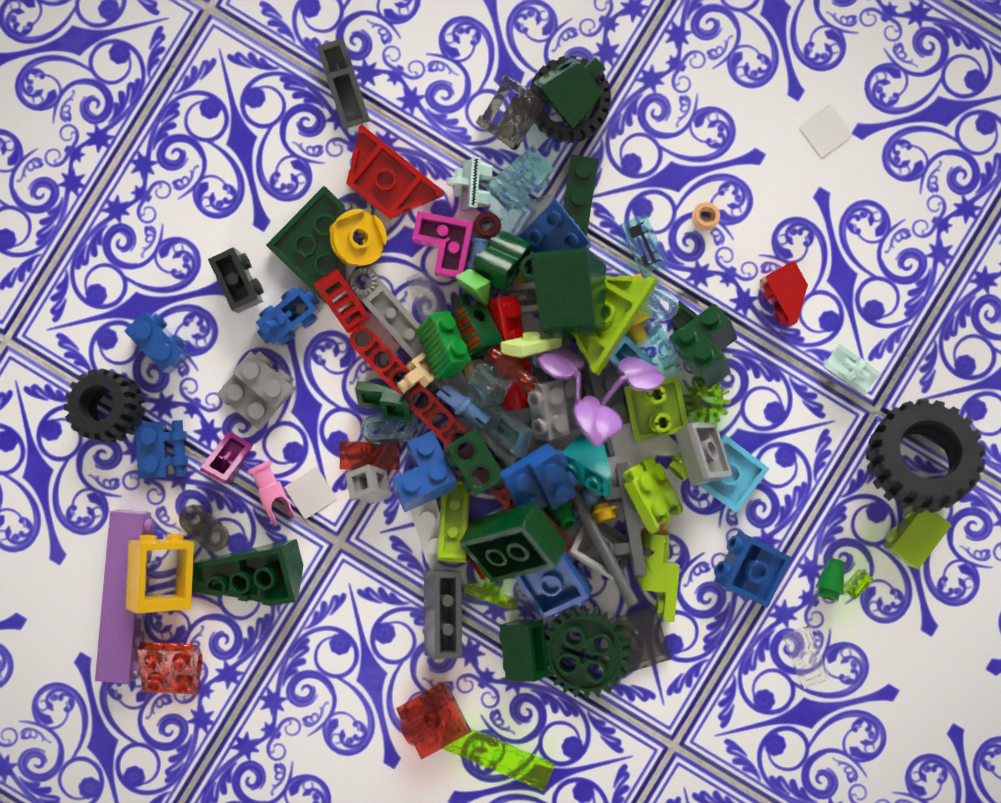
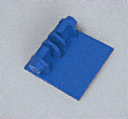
[520,199,591,253]

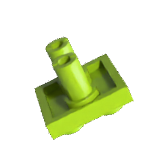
[623,376,688,442]

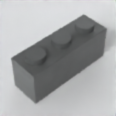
[424,570,462,659]

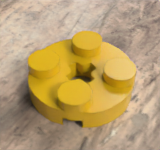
[329,209,387,266]

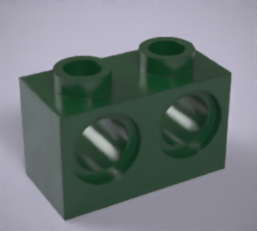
[445,428,502,496]

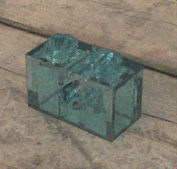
[486,145,555,212]

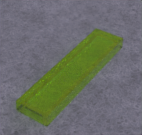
[441,720,555,791]

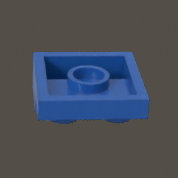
[499,443,578,510]
[714,531,792,608]
[514,551,593,620]

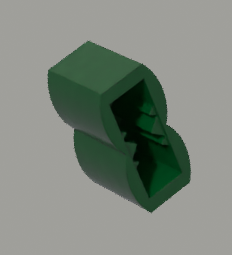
[473,231,533,290]

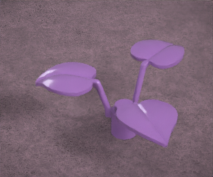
[533,346,664,447]

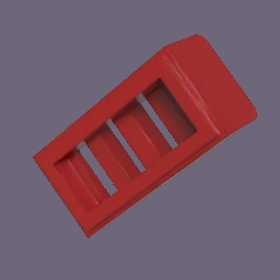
[314,269,370,333]

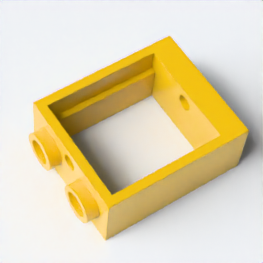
[125,534,194,613]

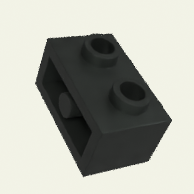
[208,247,264,313]

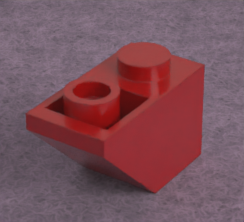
[759,260,808,328]

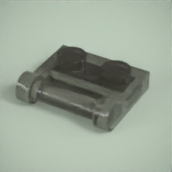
[475,74,546,150]

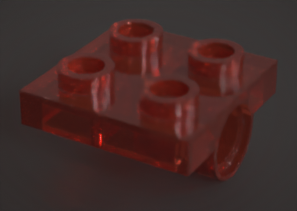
[137,642,203,695]
[396,681,472,760]

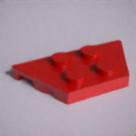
[346,124,445,220]

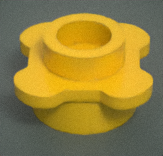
[591,502,619,524]

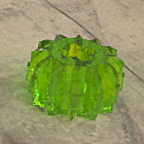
[683,379,732,423]

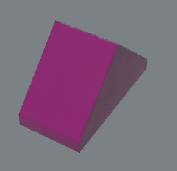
[200,432,253,484]

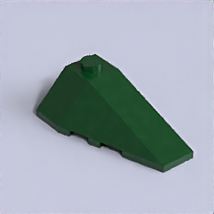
[192,538,304,606]

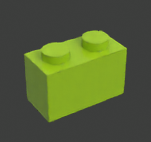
[883,506,952,570]

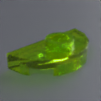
[464,581,519,611]

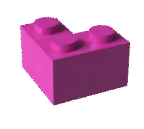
[412,211,474,280]

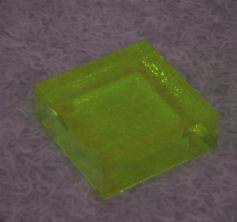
[843,569,873,599]

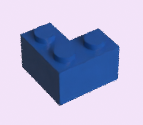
[393,431,457,513]

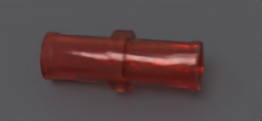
[485,345,538,393]

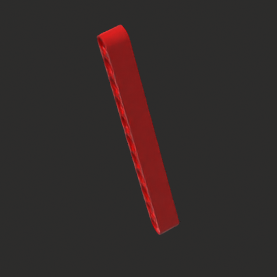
[349,326,570,552]

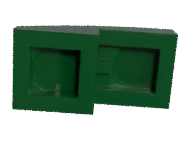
[355,380,412,421]

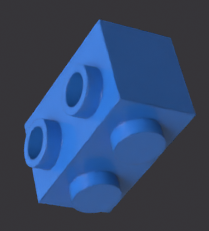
[124,311,191,373]

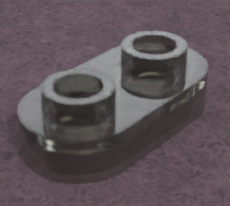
[179,504,230,552]

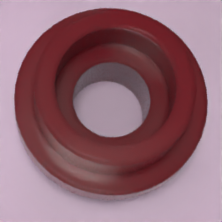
[474,212,501,240]

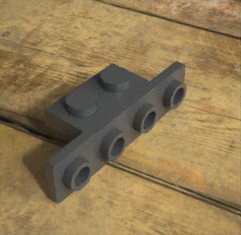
[574,349,630,458]

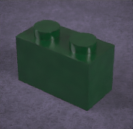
[499,619,549,682]

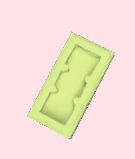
[501,332,562,358]

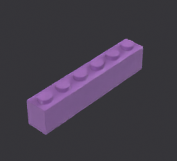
[95,509,154,684]

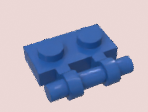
[135,420,188,479]

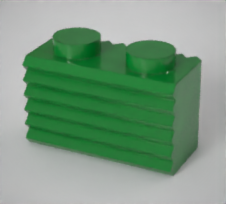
[415,311,472,379]

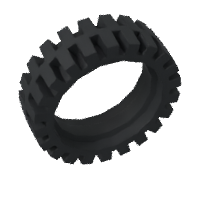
[528,56,611,143]

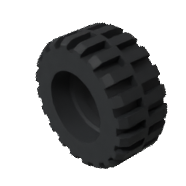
[866,399,986,513]

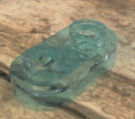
[640,287,678,321]
[646,319,683,374]
[361,413,418,444]

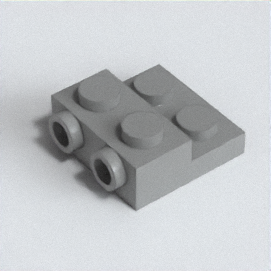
[217,351,297,430]
[526,375,578,441]

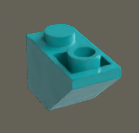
[563,433,611,497]

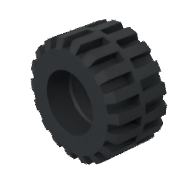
[64,369,145,443]

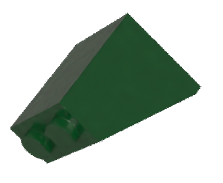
[531,248,606,338]

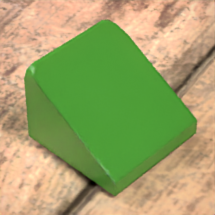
[456,268,490,306]

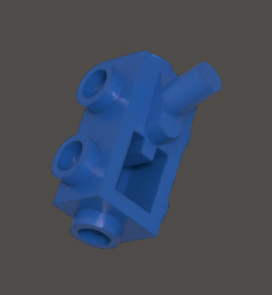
[255,287,320,346]

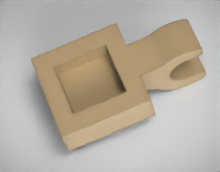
[397,352,435,393]

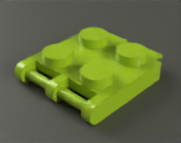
[623,456,683,534]

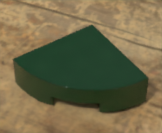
[672,300,698,331]

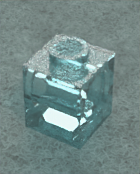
[465,361,514,408]

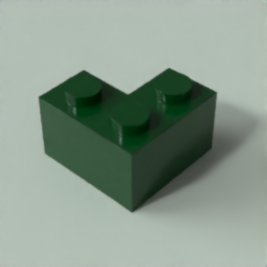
[669,303,738,389]

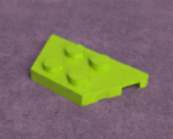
[572,275,659,375]

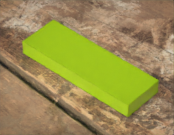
[437,478,470,563]

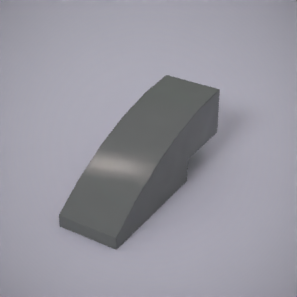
[316,37,370,129]

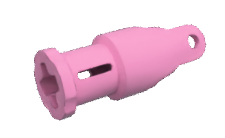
[247,460,294,527]

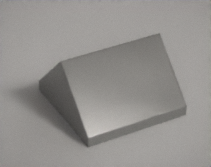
[675,422,733,487]
[567,523,629,581]

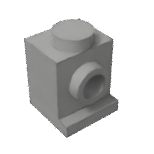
[345,465,391,504]

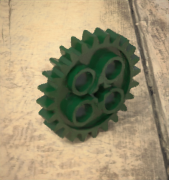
[545,606,632,699]

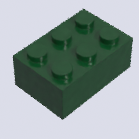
[459,502,568,583]

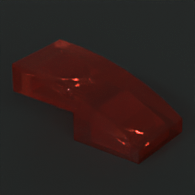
[339,441,400,470]

